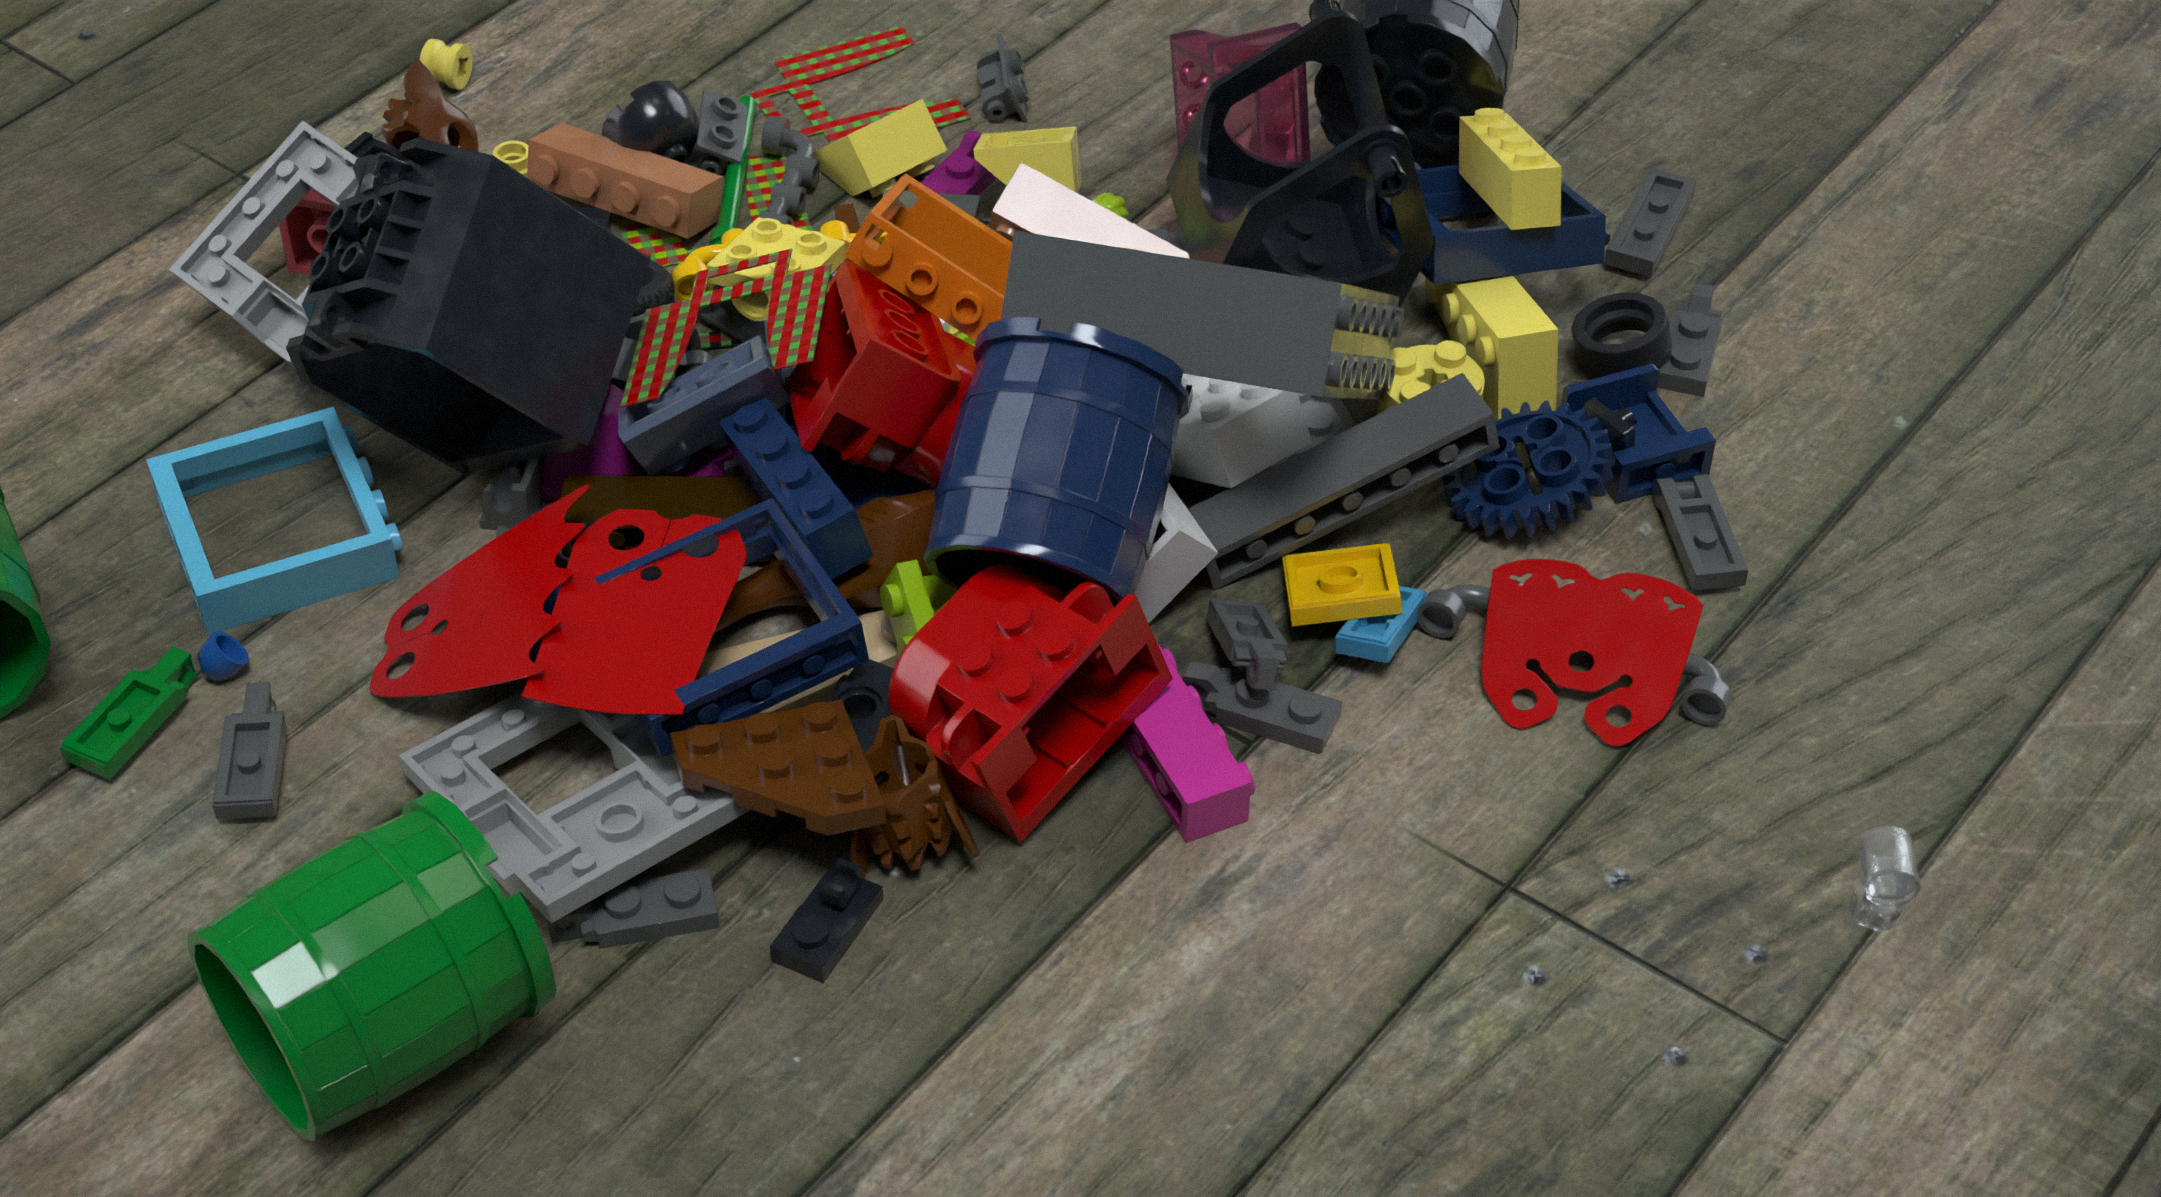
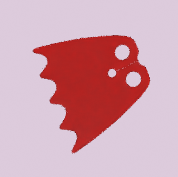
[369,484,591,698]

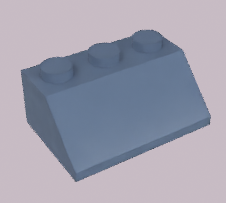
[618,335,790,476]

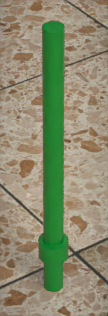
[709,96,756,245]

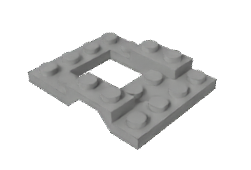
[169,121,359,367]
[399,690,751,923]

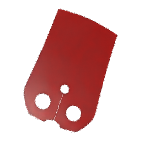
[521,509,746,715]

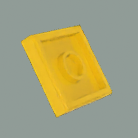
[1282,543,1403,627]

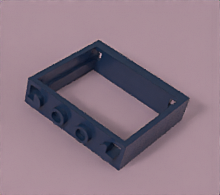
[1375,165,1610,285]
[594,498,869,758]

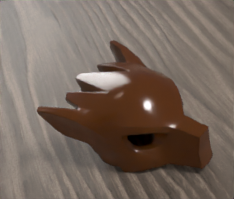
[382,58,479,162]
[850,715,980,878]

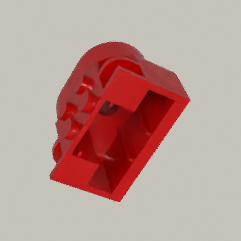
[783,259,977,489]
[888,563,1173,843]

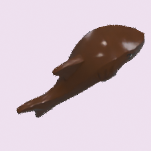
[714,489,936,633]

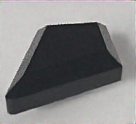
[1584,397,1637,452]

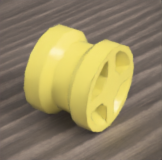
[420,38,473,90]

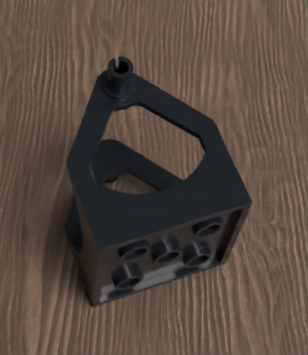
[1166,0,1434,307]

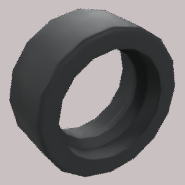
[1571,293,1673,378]

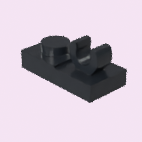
[770,858,884,984]

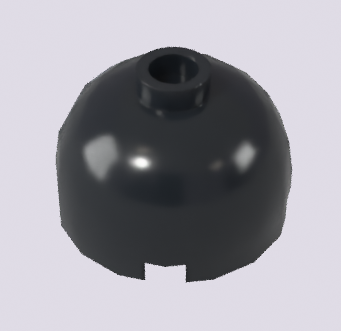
[601,80,699,164]

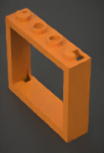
[843,173,1013,341]

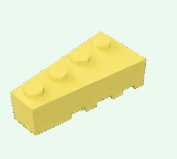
[1425,275,1558,421]

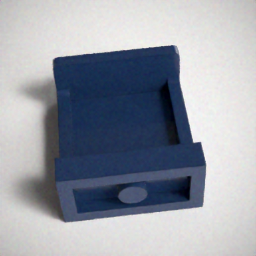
[1561,364,1716,504]

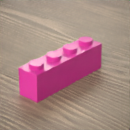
[1119,642,1255,843]

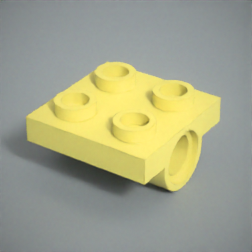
[707,217,846,322]

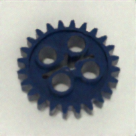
[1442,401,1616,539]

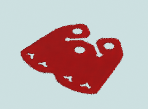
[1481,559,1704,746]

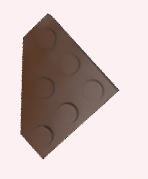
[670,699,886,835]

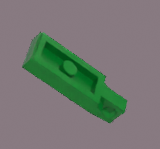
[60,646,198,780]

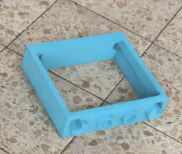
[146,407,403,635]

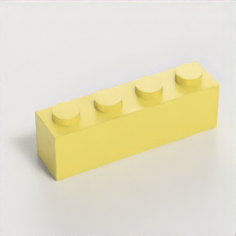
[1459,108,1562,230]

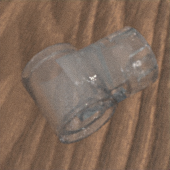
[1849,825,1920,931]

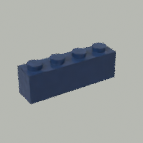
[718,396,874,580]

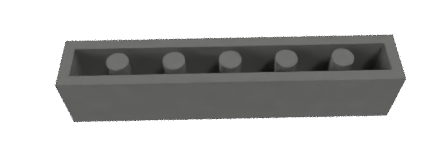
[1188,373,1500,590]

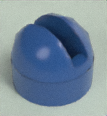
[198,631,249,681]

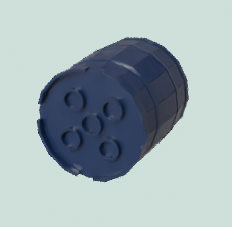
[923,317,1193,607]

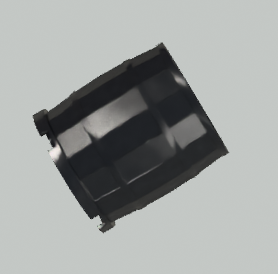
[1314,0,1520,169]

